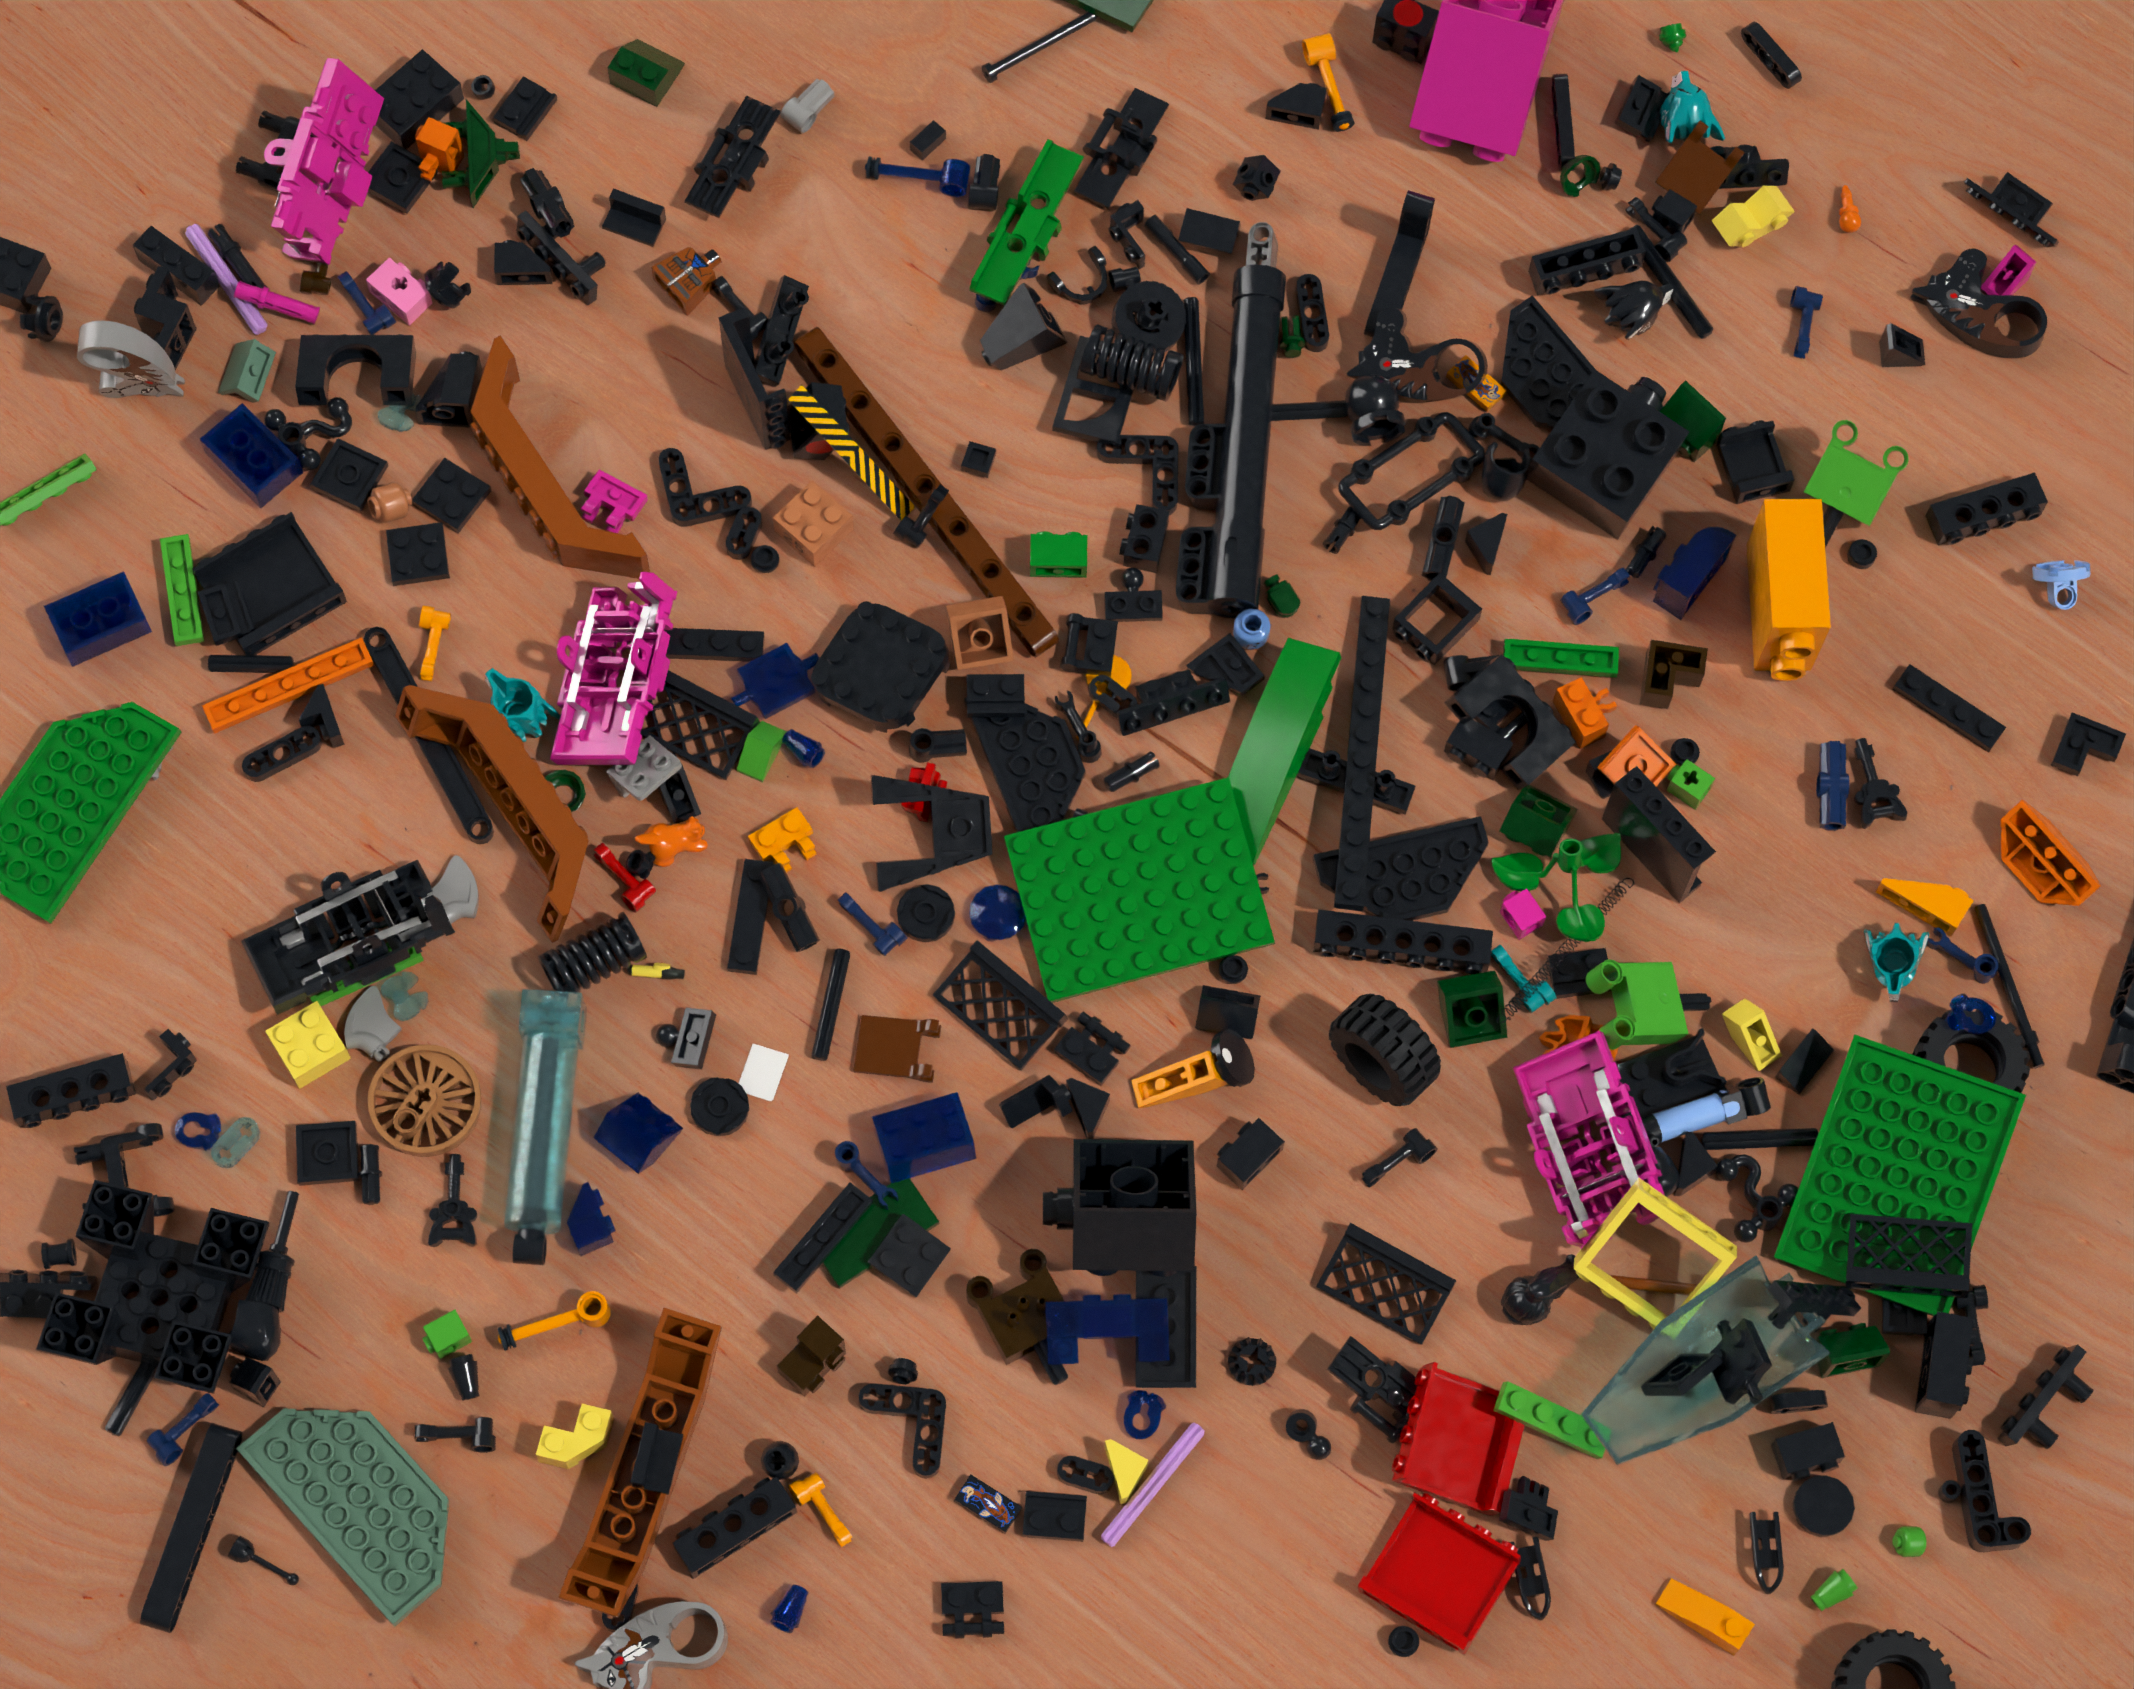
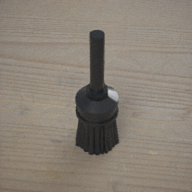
[245,1191,299,1312]

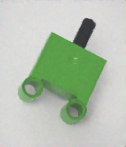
[1804,420,1909,548]
[1586,959,1712,1050]

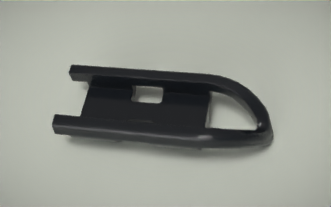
[1749,1512,1784,1594]
[1509,1537,1551,1620]

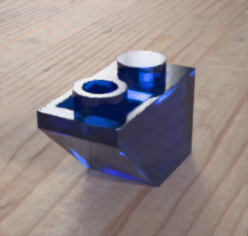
[567,1182,616,1256]

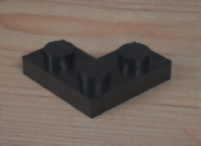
[2051,712,2126,776]

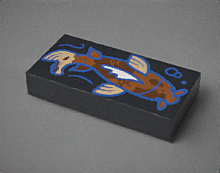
[954,1474,1022,1534]

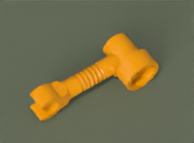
[419,605,451,681]
[788,1472,852,1547]

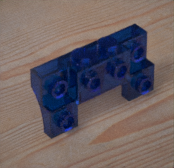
[1046,1294,1170,1365]

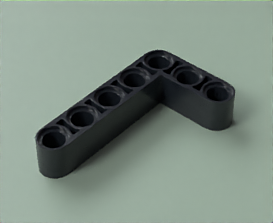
[1364,190,1435,337]

